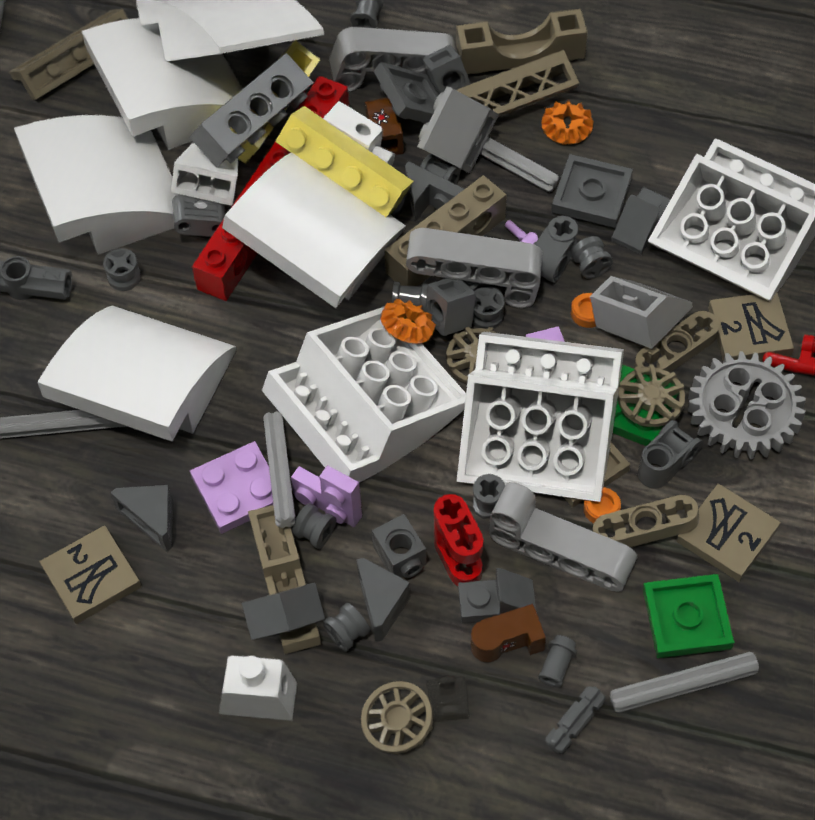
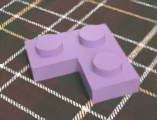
[291,465,362,527]

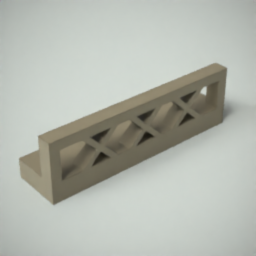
[9,9,128,100]
[456,50,580,117]

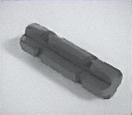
[545,686,606,754]

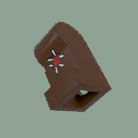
[364,97,403,155]
[471,604,546,662]

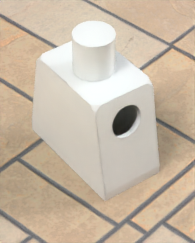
[323,101,395,166]
[171,143,238,206]
[219,656,297,720]

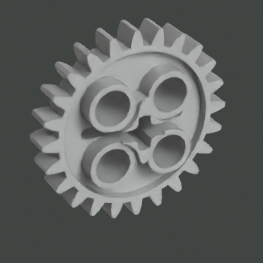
[688,351,806,459]

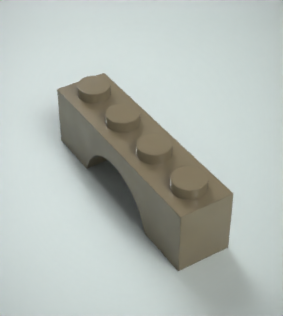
[456,9,587,74]

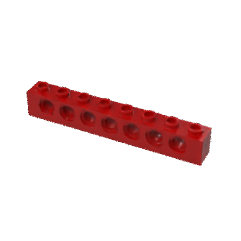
[192,76,349,301]

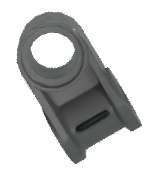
[534,216,578,283]
[638,420,703,489]

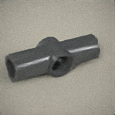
[0,256,73,300]

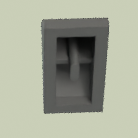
[111,485,173,552]
[357,558,410,642]
[242,582,325,640]

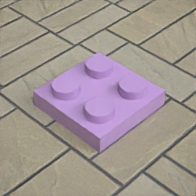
[190,441,273,534]

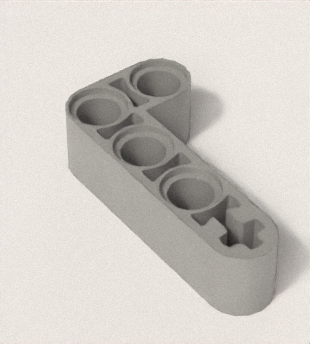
[329,27,457,92]
[406,228,543,308]
[489,482,637,591]

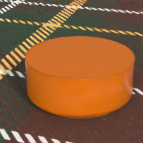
[571,293,596,328]
[583,487,621,523]

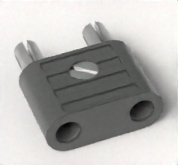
[172,193,226,237]

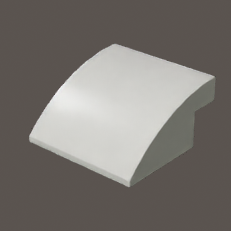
[136,0,324,61]
[82,18,242,150]
[14,115,175,255]
[648,138,815,302]
[222,152,406,308]
[37,306,237,441]
[262,307,466,482]
[457,332,624,502]

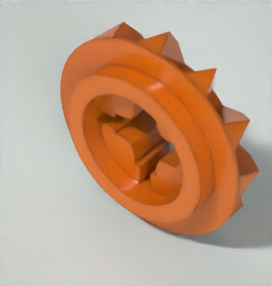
[542,99,593,144]
[381,299,436,344]

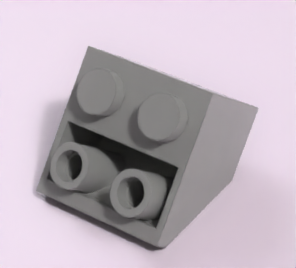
[417,86,499,173]
[590,276,693,349]

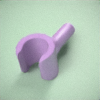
[505,220,538,244]

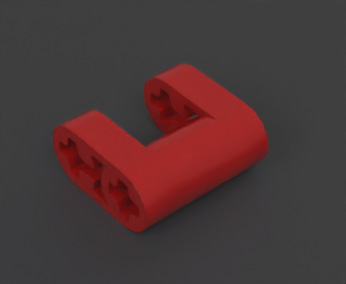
[434,494,484,586]

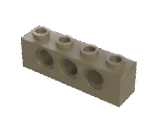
[385,175,507,286]

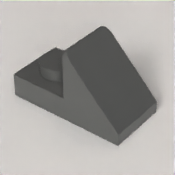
[405,161,464,221]
[611,187,671,254]
[458,568,537,623]

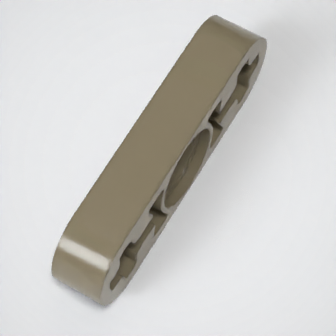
[634,311,719,379]
[593,495,700,547]

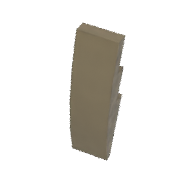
[248,505,321,654]

